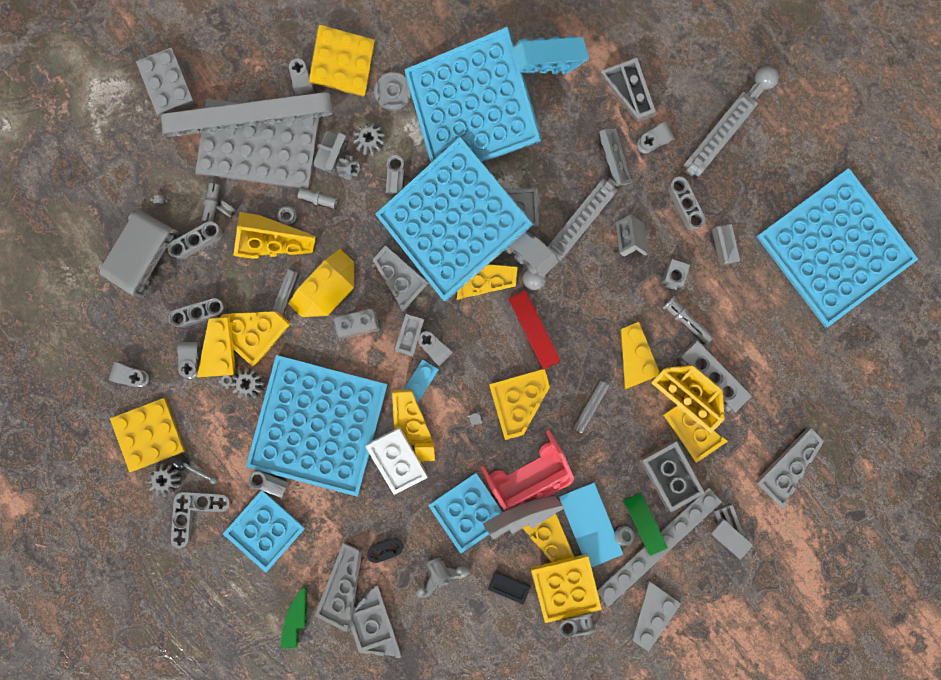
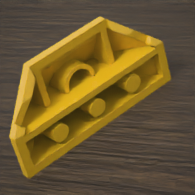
[288,249,354,317]
[651,365,724,433]

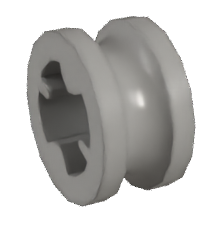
[216,201,236,218]

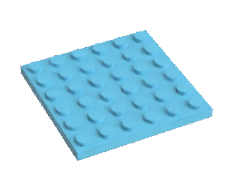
[404,27,542,163]
[375,137,534,301]
[756,168,918,328]
[246,355,388,497]

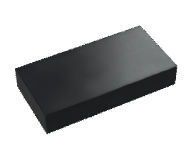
[488,571,531,605]

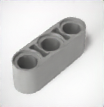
[668,177,705,231]
[168,221,223,259]
[169,298,227,328]

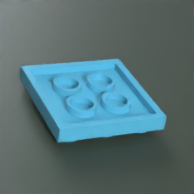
[428,473,503,553]
[223,490,306,572]

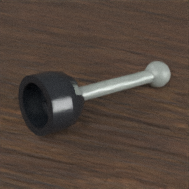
[172,454,218,484]

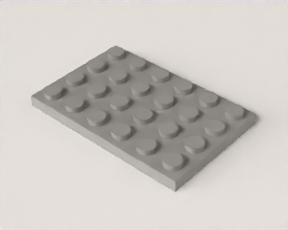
[195,98,320,189]

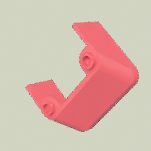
[480,430,574,512]

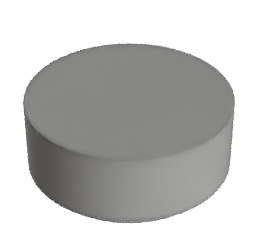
[614,526,634,546]

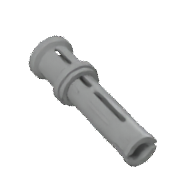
[662,295,714,345]

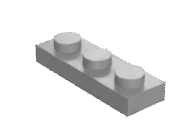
[599,129,632,186]

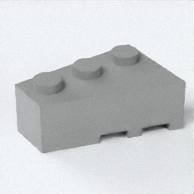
[600,58,656,123]
[505,231,559,278]

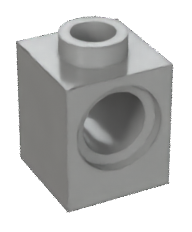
[661,259,690,290]

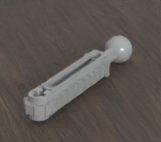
[684,65,779,177]
[522,178,618,290]

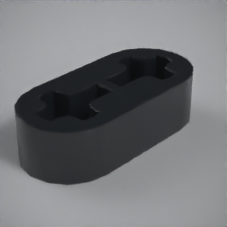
[367,538,403,563]

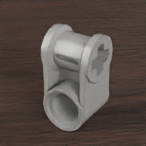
[289,58,315,96]
[637,121,676,154]
[418,331,453,366]
[177,342,201,379]
[108,361,150,387]
[557,612,596,638]

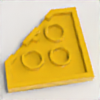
[221,311,291,367]
[489,369,550,440]

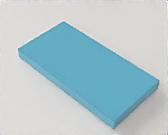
[558,482,623,567]

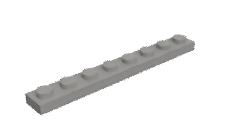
[597,487,722,606]

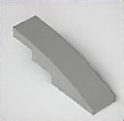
[482,495,564,540]

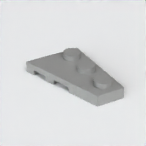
[373,246,429,312]
[631,580,681,652]

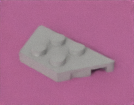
[351,585,402,658]

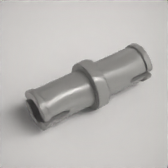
[201,183,221,223]
[298,187,338,209]

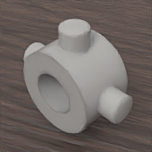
[150,195,168,205]
[219,375,236,389]
[467,411,483,427]

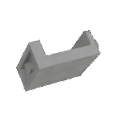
[334,309,380,339]

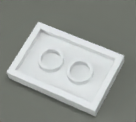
[365,427,428,495]

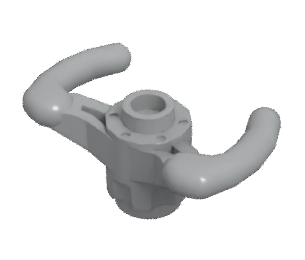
[416,558,470,598]

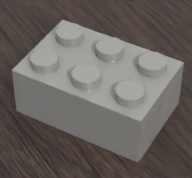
[136,47,198,118]
[639,441,705,512]

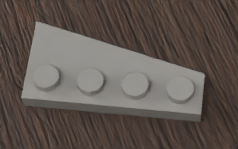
[755,427,824,509]
[315,543,362,632]

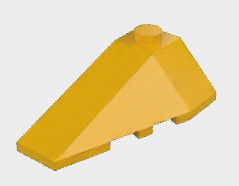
[233,212,316,259]

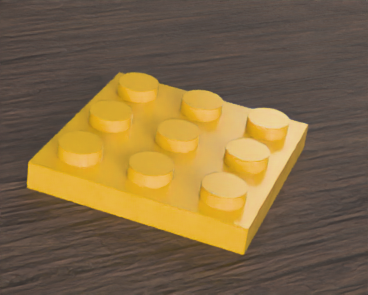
[308,25,375,96]
[110,398,186,472]
[531,554,602,623]

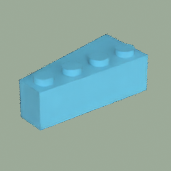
[511,36,589,74]

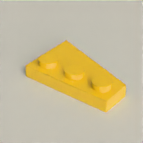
[457,264,517,300]
[197,317,236,377]
[620,322,660,389]
[392,389,434,446]
[663,405,728,463]
[522,514,575,562]

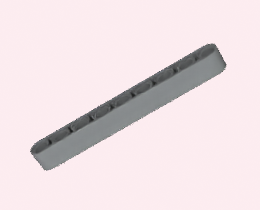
[160,93,333,137]

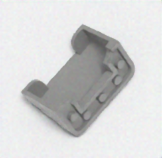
[99,209,182,299]

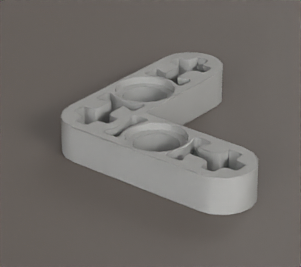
[171,491,232,549]

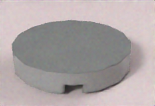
[374,72,411,111]

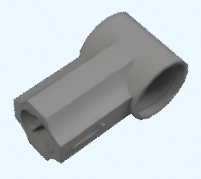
[386,155,405,195]
[248,470,289,498]

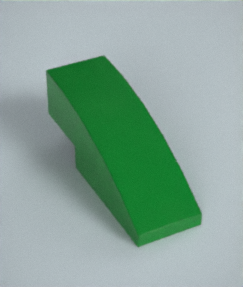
[623,493,668,556]
[280,585,308,648]

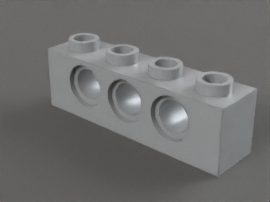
[677,341,752,412]

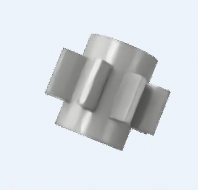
[336,155,360,180]

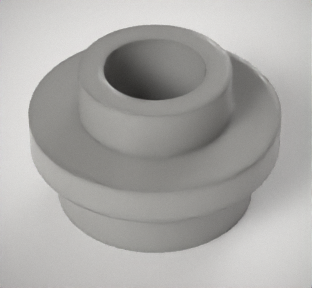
[277,206,297,225]

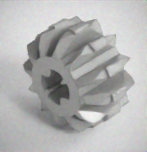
[353,123,385,155]
[231,368,264,400]
[147,463,181,497]

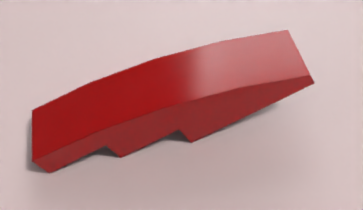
[508,291,561,370]

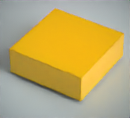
[415,442,435,462]

